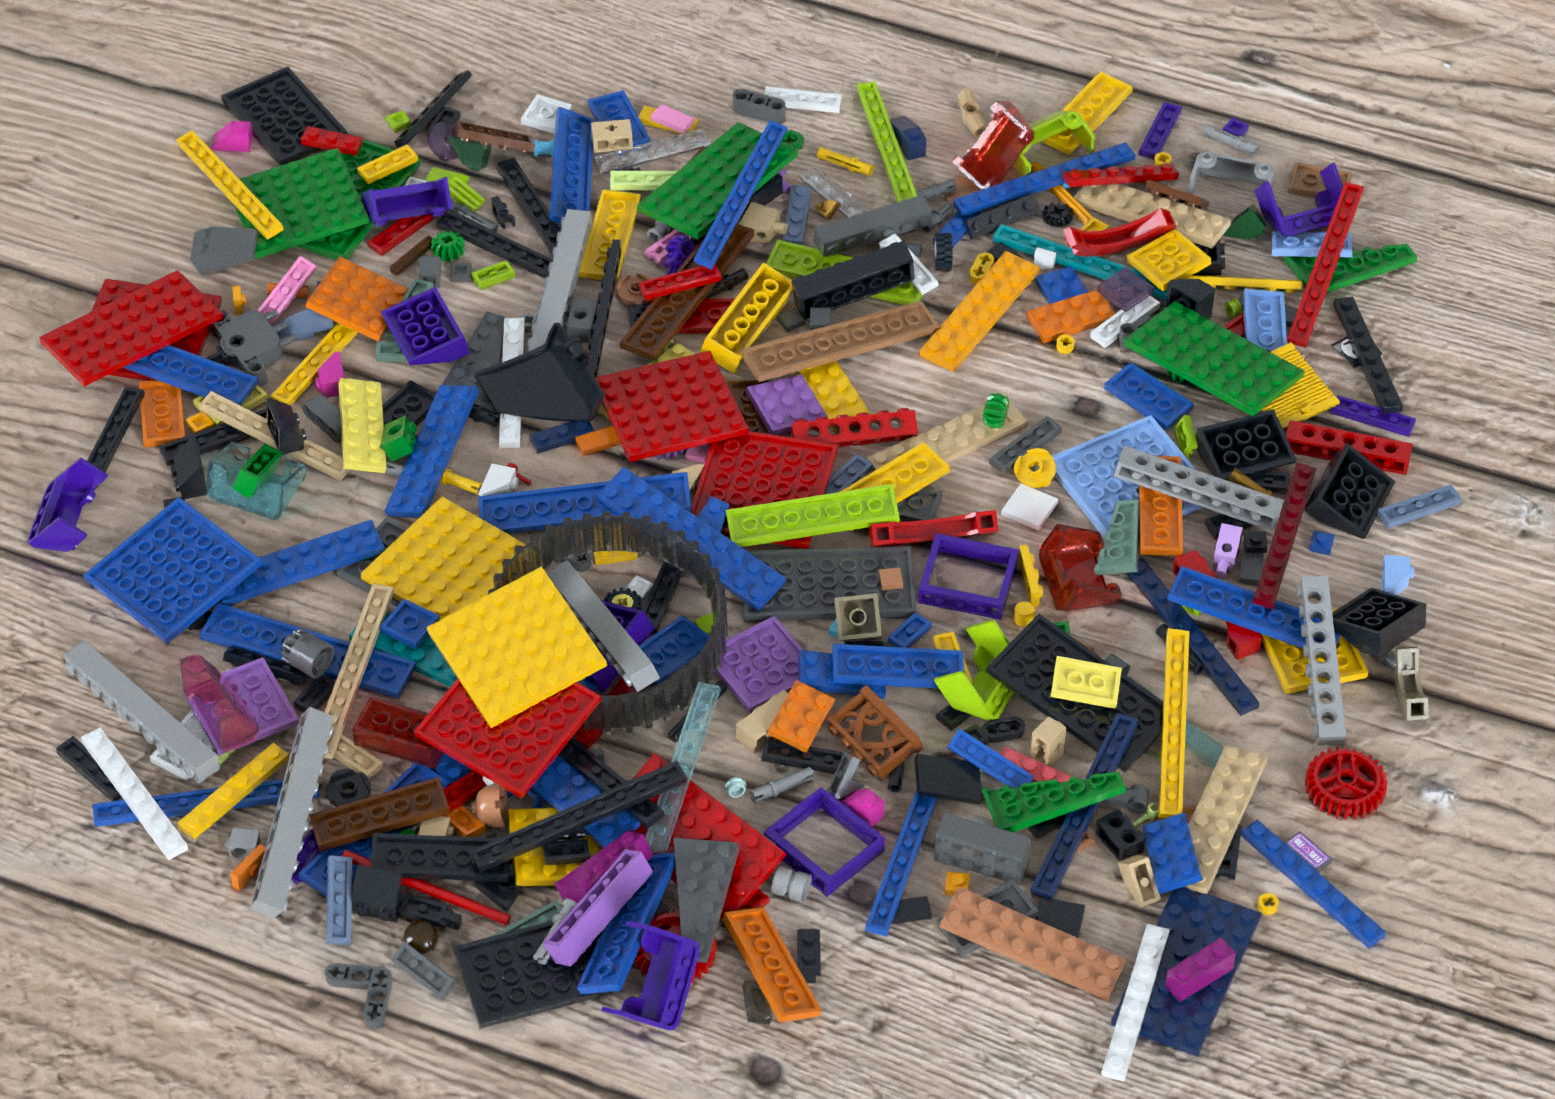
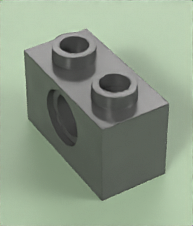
[563,298,598,343]

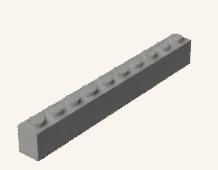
[527,209,592,352]
[546,560,660,692]
[64,641,220,783]
[249,707,334,918]

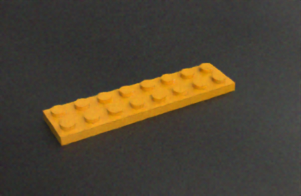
[919,251,1040,372]

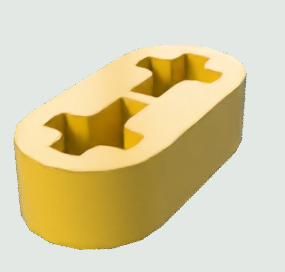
[969,252,994,285]

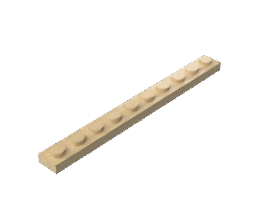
[323,584,394,759]

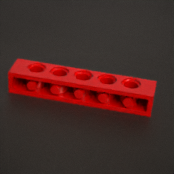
[791,408,918,448]
[1286,420,1413,475]

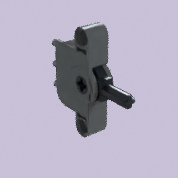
[206,310,297,386]

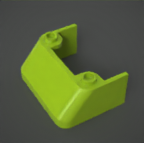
[1001,111,1095,177]
[934,620,1014,721]

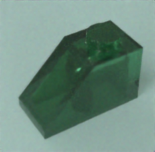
[449,134,492,171]

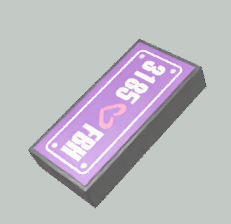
[1284,831,1332,873]

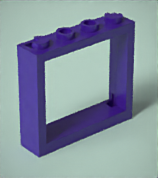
[918,533,1019,620]
[763,787,885,897]

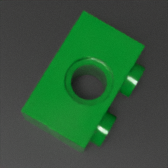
[381,415,417,462]

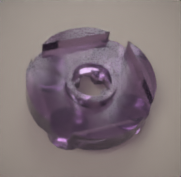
[427,122,467,162]

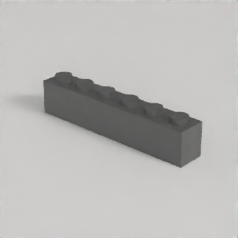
[814,195,933,258]

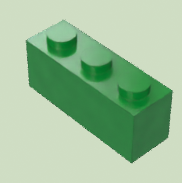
[232,443,283,499]

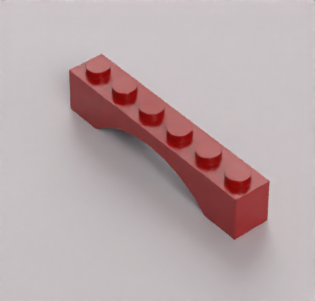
[868,510,999,547]
[1172,550,1262,660]

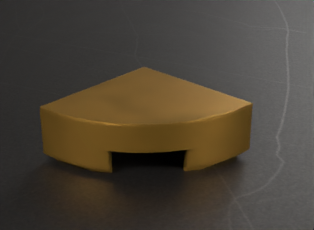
[815,200,841,220]

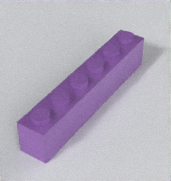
[543,849,653,966]

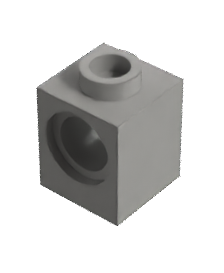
[226,828,261,860]

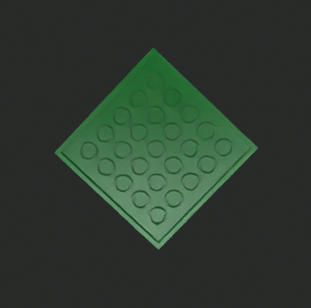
[234,148,370,259]

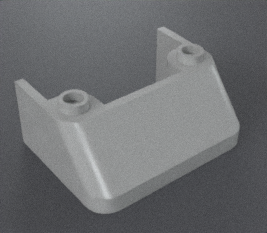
[1189,152,1276,214]

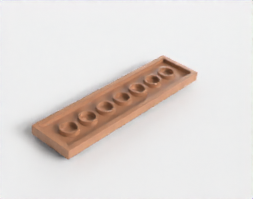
[939,886,1127,1001]

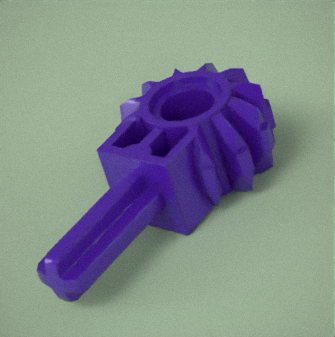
[663,235,696,275]

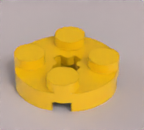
[1014,448,1056,488]

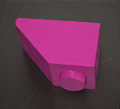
[211,121,253,152]
[315,351,345,398]
[839,789,885,827]

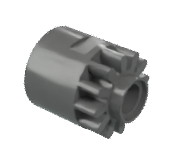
[281,628,334,678]

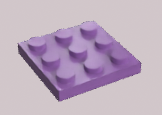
[746,374,828,435]

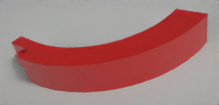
[1063,208,1177,256]

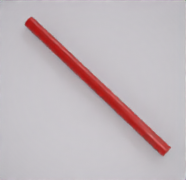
[342,850,511,926]

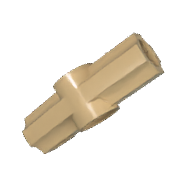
[958,88,989,139]

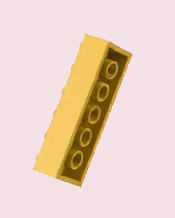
[700,263,793,374]

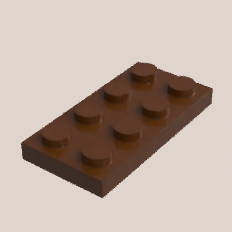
[454,121,535,153]

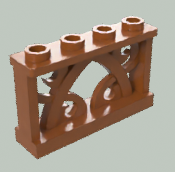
[826,685,924,780]

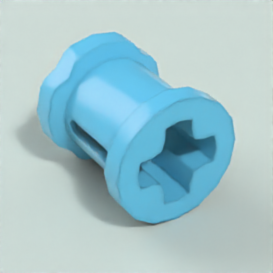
[534,140,554,157]

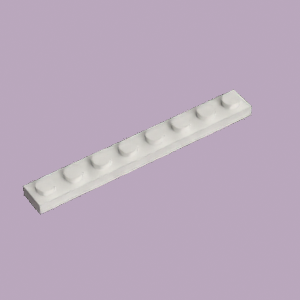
[499,318,525,448]
[81,727,188,860]
[1101,924,1170,1081]

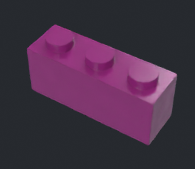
[1165,938,1236,1002]

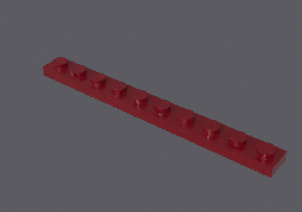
[1252,462,1317,609]

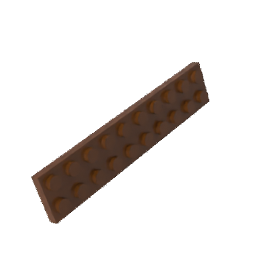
[619,224,755,361]

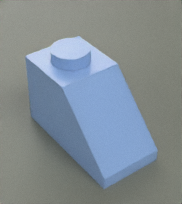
[1382,555,1414,595]

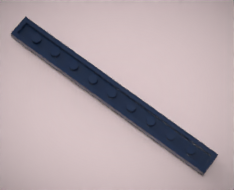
[1126,557,1260,716]
[1031,713,1138,899]

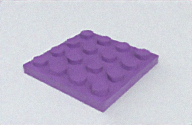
[702,616,804,714]
[182,658,299,756]

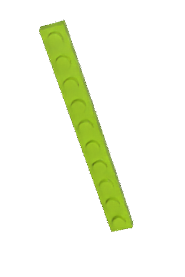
[857,81,917,202]

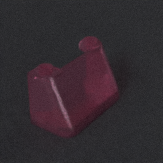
[180,654,259,753]

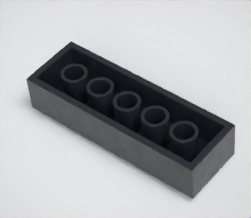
[792,240,915,320]

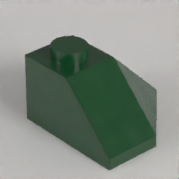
[1222,204,1267,240]

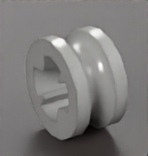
[520,313,537,333]

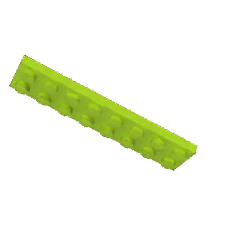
[766,239,923,305]
[726,484,900,547]

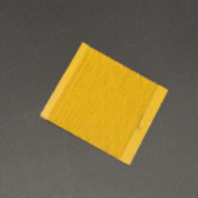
[1262,342,1340,430]

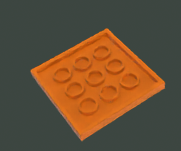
[305,256,408,341]

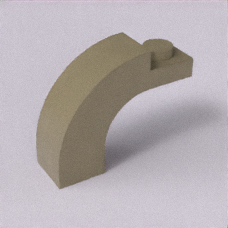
[1394,646,1429,721]

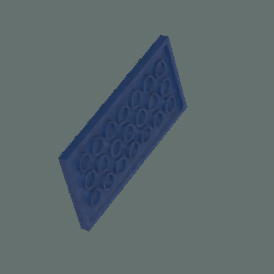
[1111,887,1262,1057]

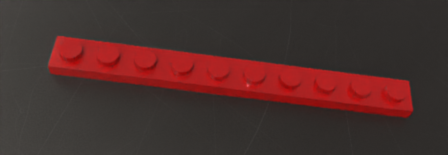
[1287,182,1364,348]

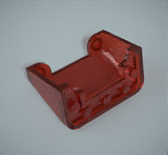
[953,101,1034,190]
[1039,524,1122,612]

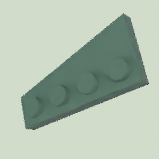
[1094,499,1139,575]

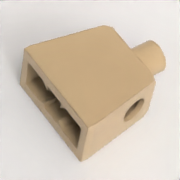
[739,202,788,243]

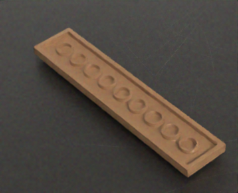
[741,301,940,382]

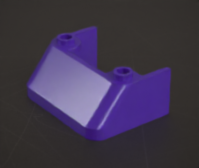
[1254,162,1343,237]
[361,177,453,227]
[27,457,108,552]
[601,921,700,1031]

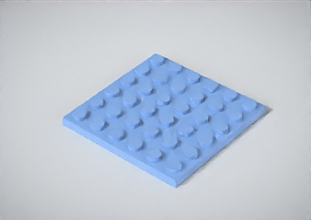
[1052,415,1204,539]

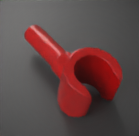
[507,463,532,485]

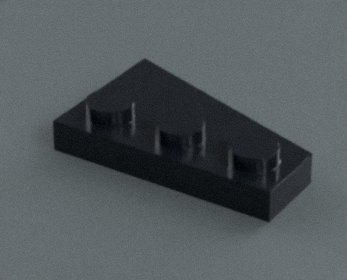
[475,859,524,913]

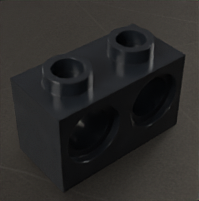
[1095,809,1145,862]

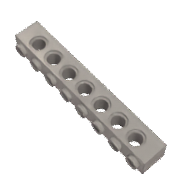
[1113,445,1284,531]
[1297,576,1346,746]

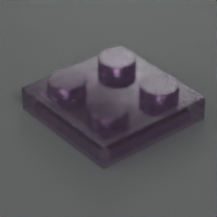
[1097,266,1155,312]

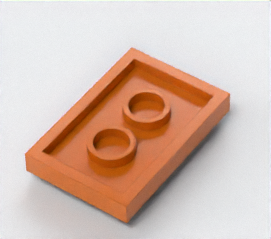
[767,680,835,753]

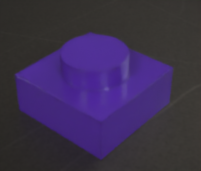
[1223,117,1249,137]

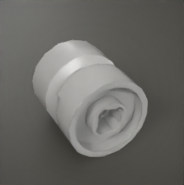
[771,865,812,903]

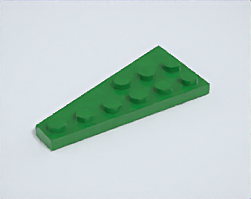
[1283,244,1417,293]
[981,772,1127,833]

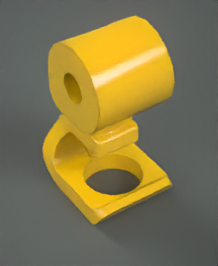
[1014,602,1035,627]

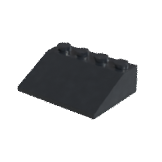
[1195,409,1297,480]
[1304,443,1395,539]
[1332,588,1427,658]

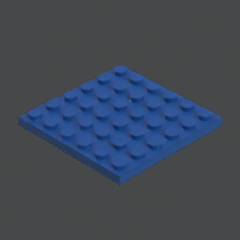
[83,497,263,644]

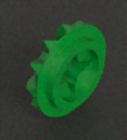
[781,130,804,150]

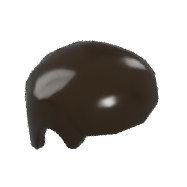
[403,920,439,954]

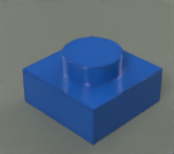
[1309,530,1335,556]

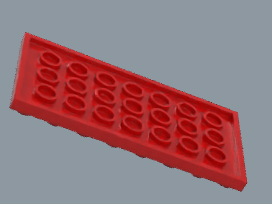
[39,270,223,387]
[632,753,787,919]

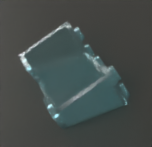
[206,442,307,520]

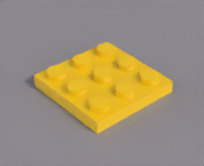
[1127,229,1211,291]

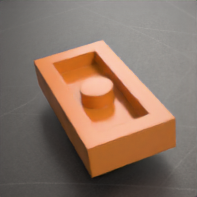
[444,806,486,837]
[230,844,266,891]

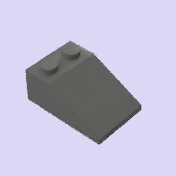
[190,226,259,276]

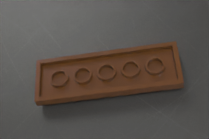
[309,777,450,852]

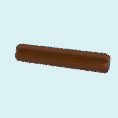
[390,236,432,276]

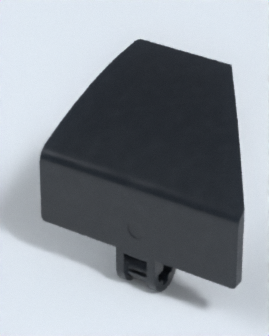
[474,322,604,422]

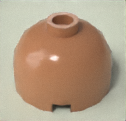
[472,784,508,829]

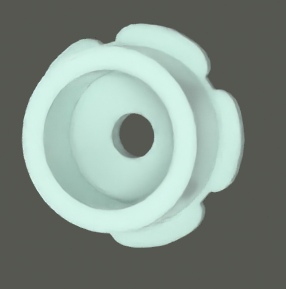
[725,777,746,798]

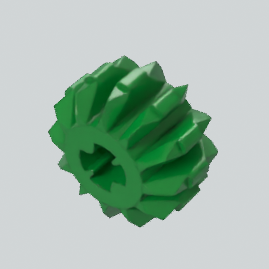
[431,230,465,263]
[982,393,1010,429]

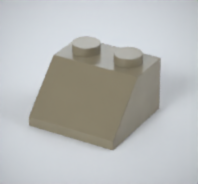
[834,593,883,641]

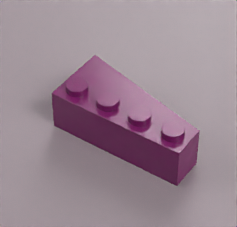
[555,831,653,903]

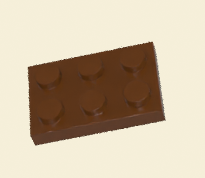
[1145,180,1210,209]

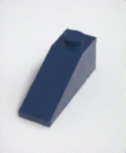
[890,116,927,160]

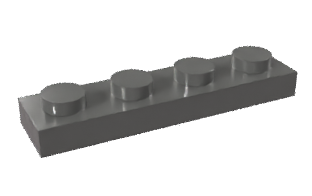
[989,416,1062,475]

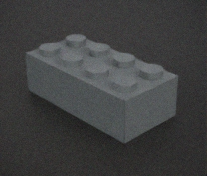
[935,813,1031,886]

